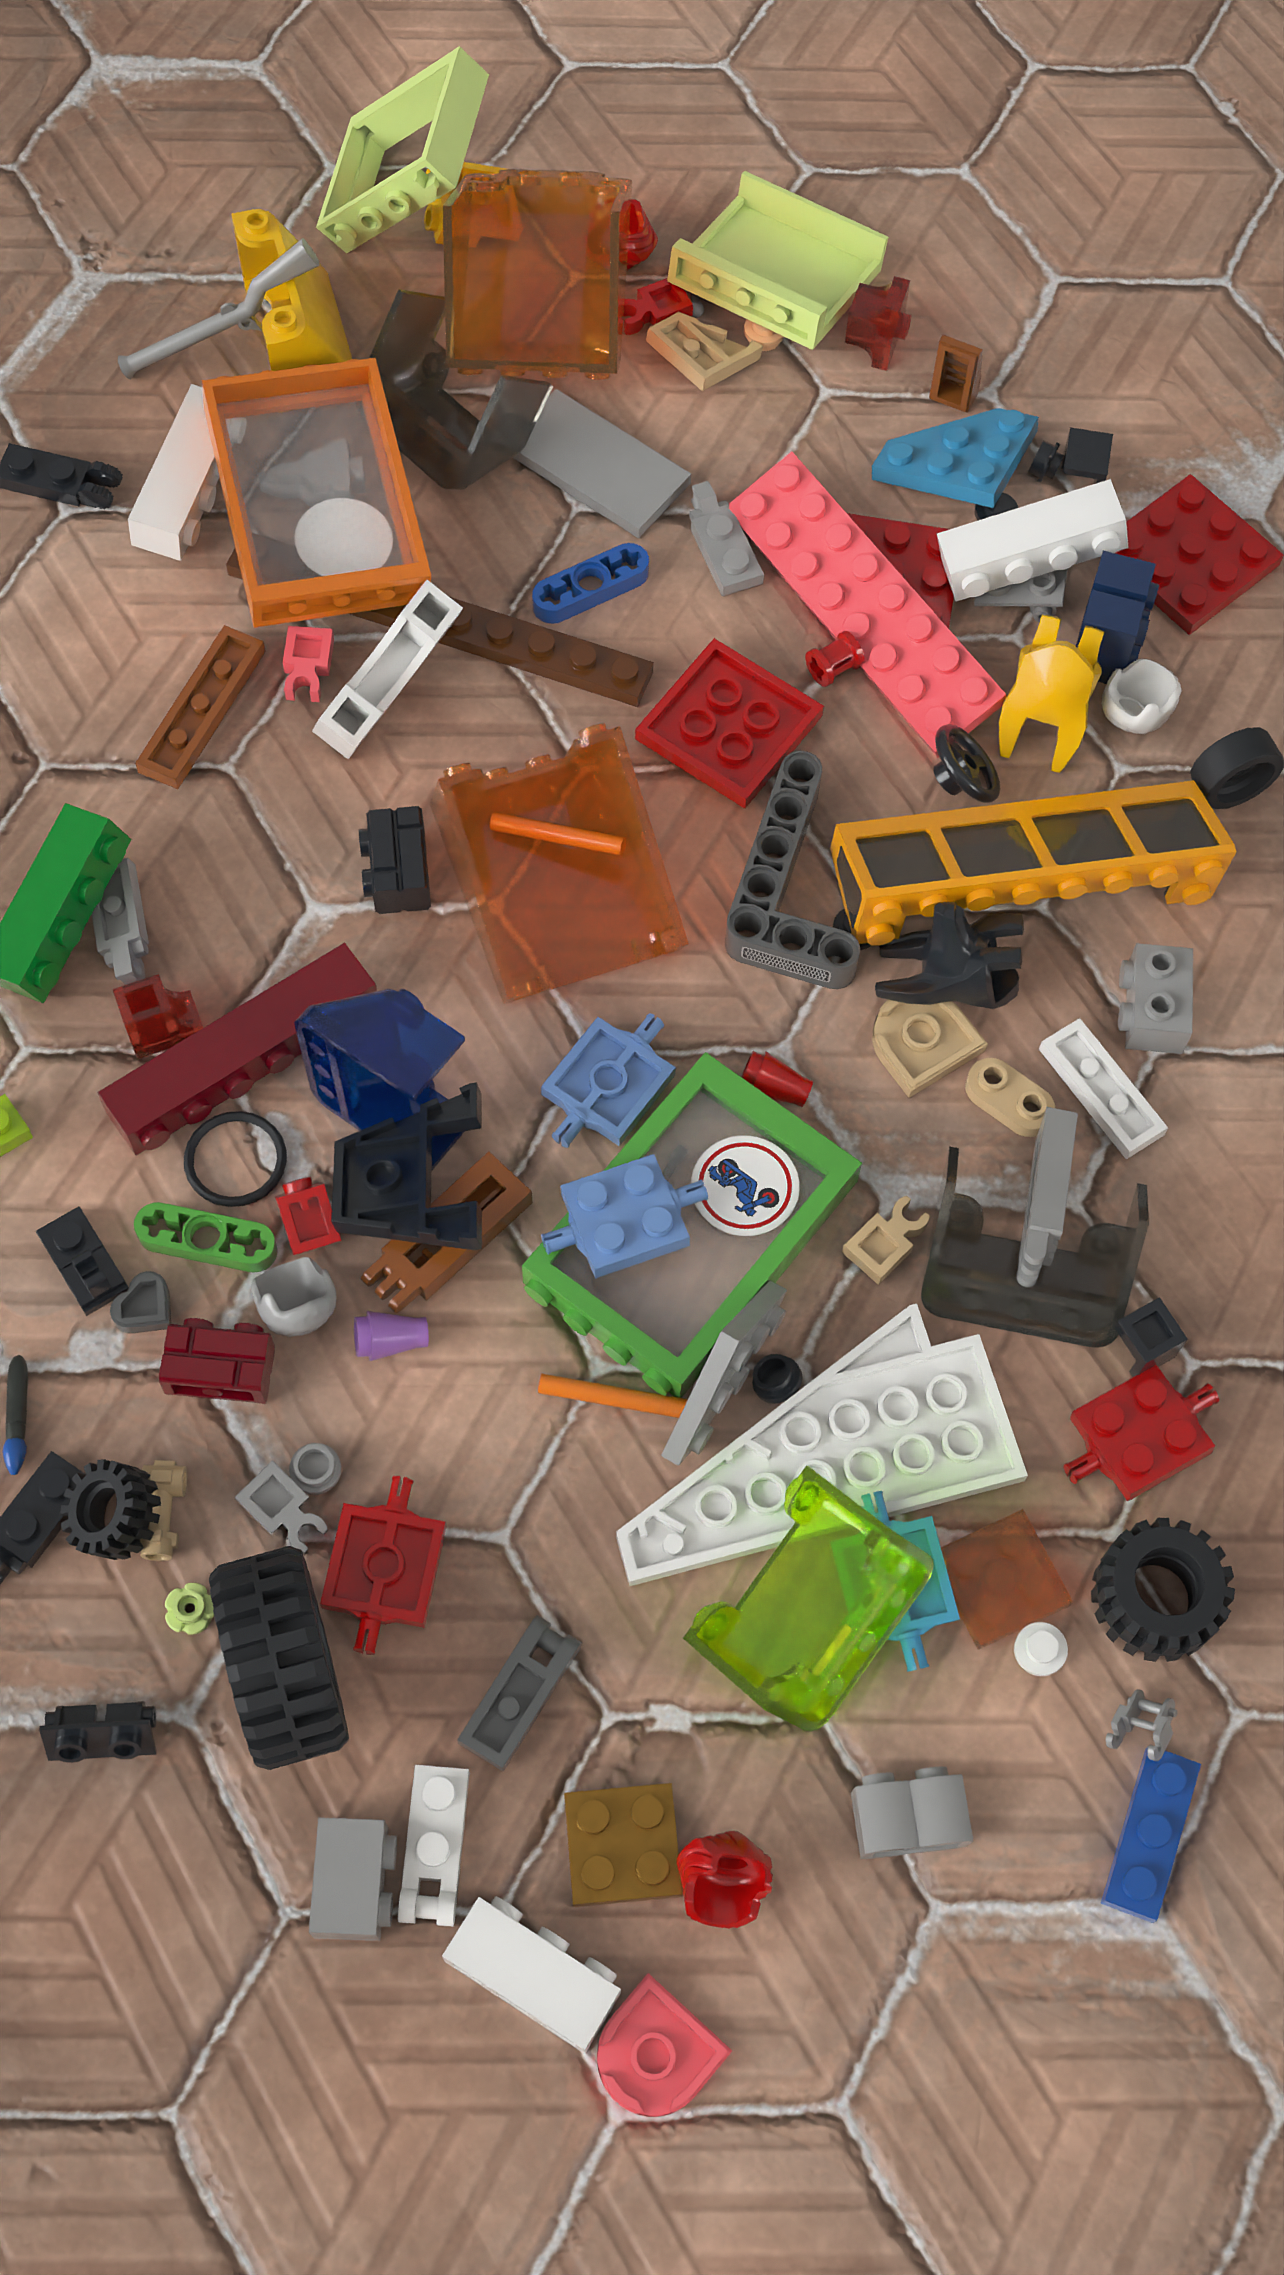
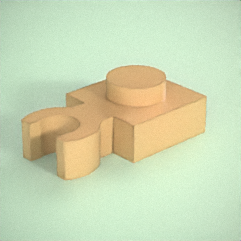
[842,1196,930,1285]

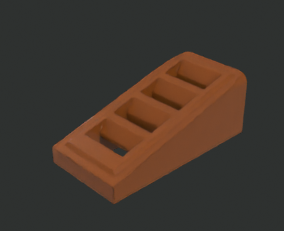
[929,335,983,413]

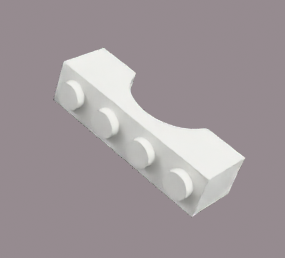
[312,580,463,760]

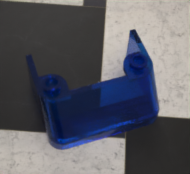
[294,989,465,1171]

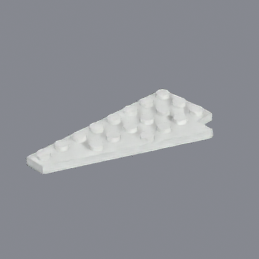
[616,1303,1028,1586]

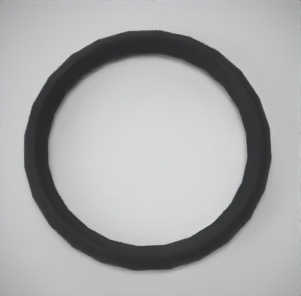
[184,1111,287,1207]

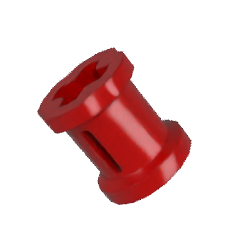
[805,631,865,687]

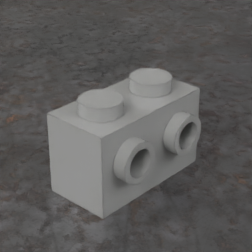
[1118,943,1193,1054]

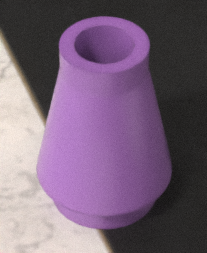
[354,1311,429,1361]

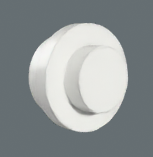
[1014,1622,1068,1676]

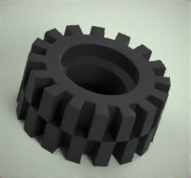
[60,1459,161,1560]

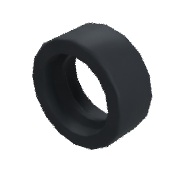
[1190,727,1284,809]

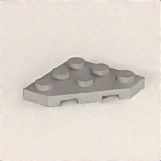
[661,1280,787,1466]

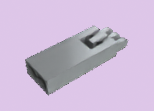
[1017,1107,1078,1287]

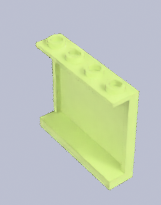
[667,171,889,350]

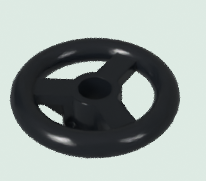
[933,724,1000,803]

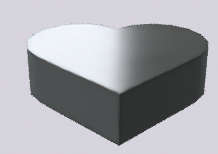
[110,1271,171,1333]

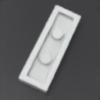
[1039,1018,1168,1159]

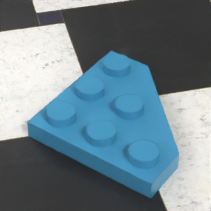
[872,408,1039,508]

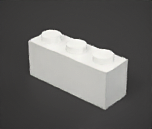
[442,1896,621,2054]

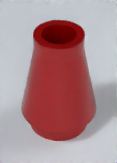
[741,1051,813,1107]

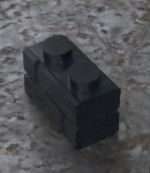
[359,806,431,914]

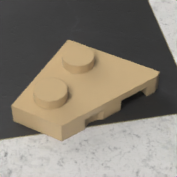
[646,312,763,391]

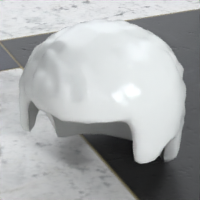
[1101,659,1182,734]

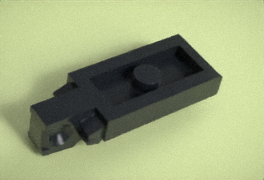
[0,1451,86,1584]

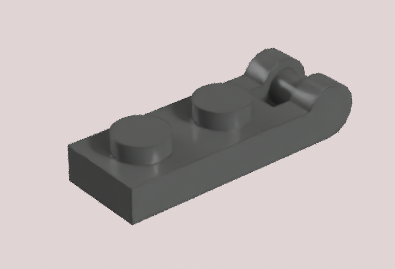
[457,1615,582,1772]

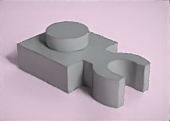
[235,1460,328,1555]

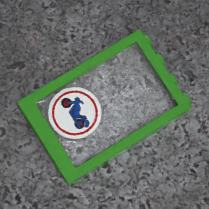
[522,1052,862,1398]

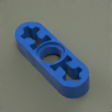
[532,543,649,624]

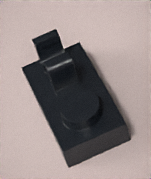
[36,1206,129,1316]

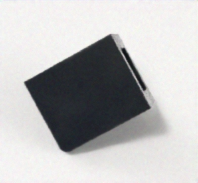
[1061,427,1113,484]
[1114,1297,1188,1377]

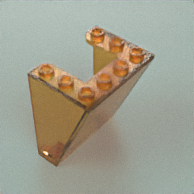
[430,723,689,1004]

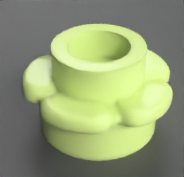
[165,1583,214,1635]

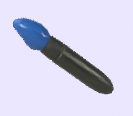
[2,1354,28,1475]

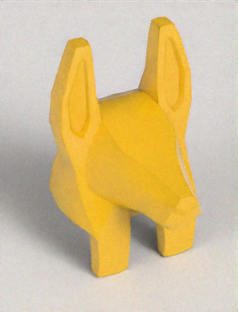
[999,614,1104,773]

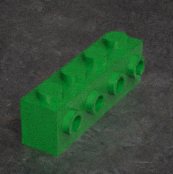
[0,803,132,1004]

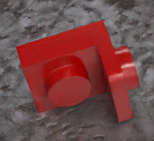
[275,1176,341,1255]

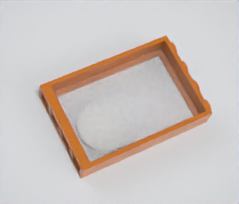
[202,358,431,628]

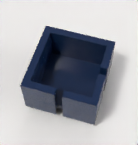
[1076,550,1159,684]

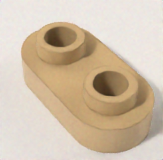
[965,1058,1055,1137]

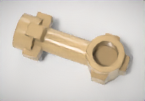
[140,1460,187,1561]

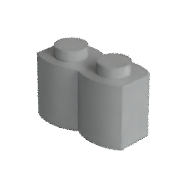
[851,1767,973,1859]

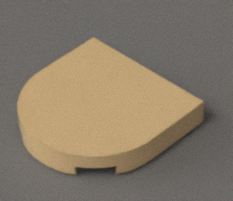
[872,1000,988,1098]

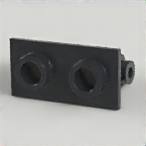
[39,1701,157,1763]

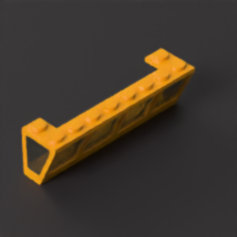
[830,780,1237,946]

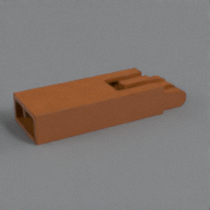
[361,1151,533,1313]

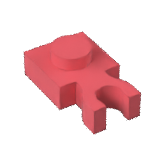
[283,626,334,702]

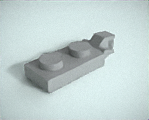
[689,481,764,596]
[92,857,149,989]

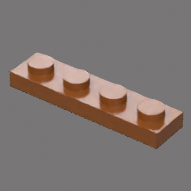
[135,625,266,789]

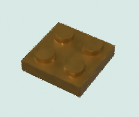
[564,1783,682,1907]

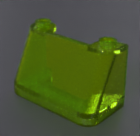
[683,1465,934,1731]

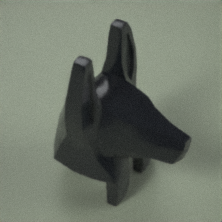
[875,902,1024,1009]

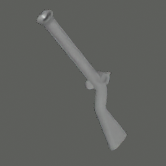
[118,238,319,380]

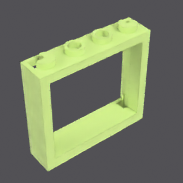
[316,46,489,253]

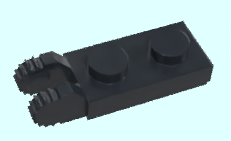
[0,443,123,509]

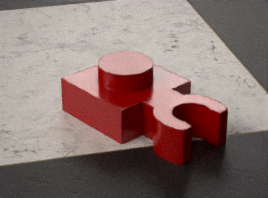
[614,278,693,335]

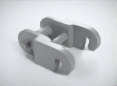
[1106,1689,1177,1761]

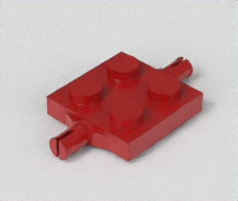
[1063,1365,1220,1501]
[320,1476,447,1655]

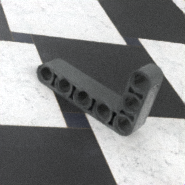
[725,750,860,989]

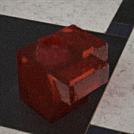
[845,276,912,371]
[112,974,203,1059]

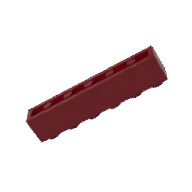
[97,942,380,1155]

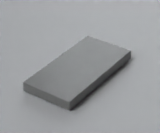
[503,389,691,538]

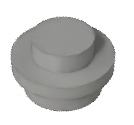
[289,1443,341,1495]

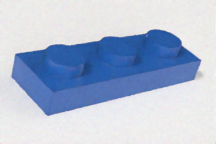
[1101,1746,1201,1923]

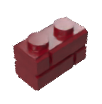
[159,1318,275,1404]

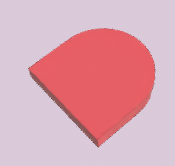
[597,1973,732,2117]

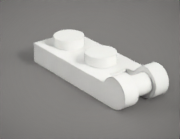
[398,1765,470,1927]

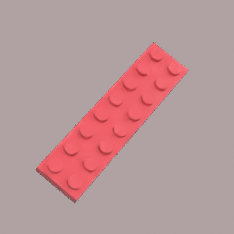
[729,451,1007,758]

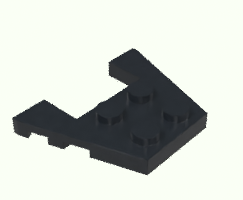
[331,1082,482,1250]

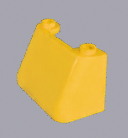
[231,209,352,414]

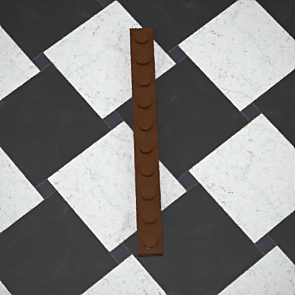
[226,533,654,707]

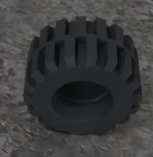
[1091,1518,1235,1662]

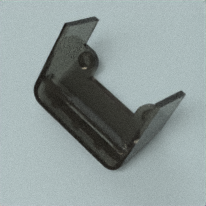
[355,289,553,490]
[921,1146,1149,1348]

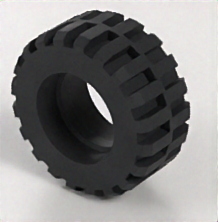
[209,1546,349,1770]

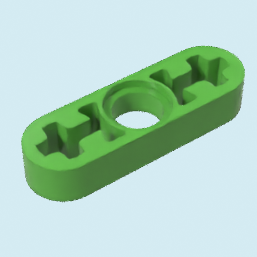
[134,1202,278,1272]

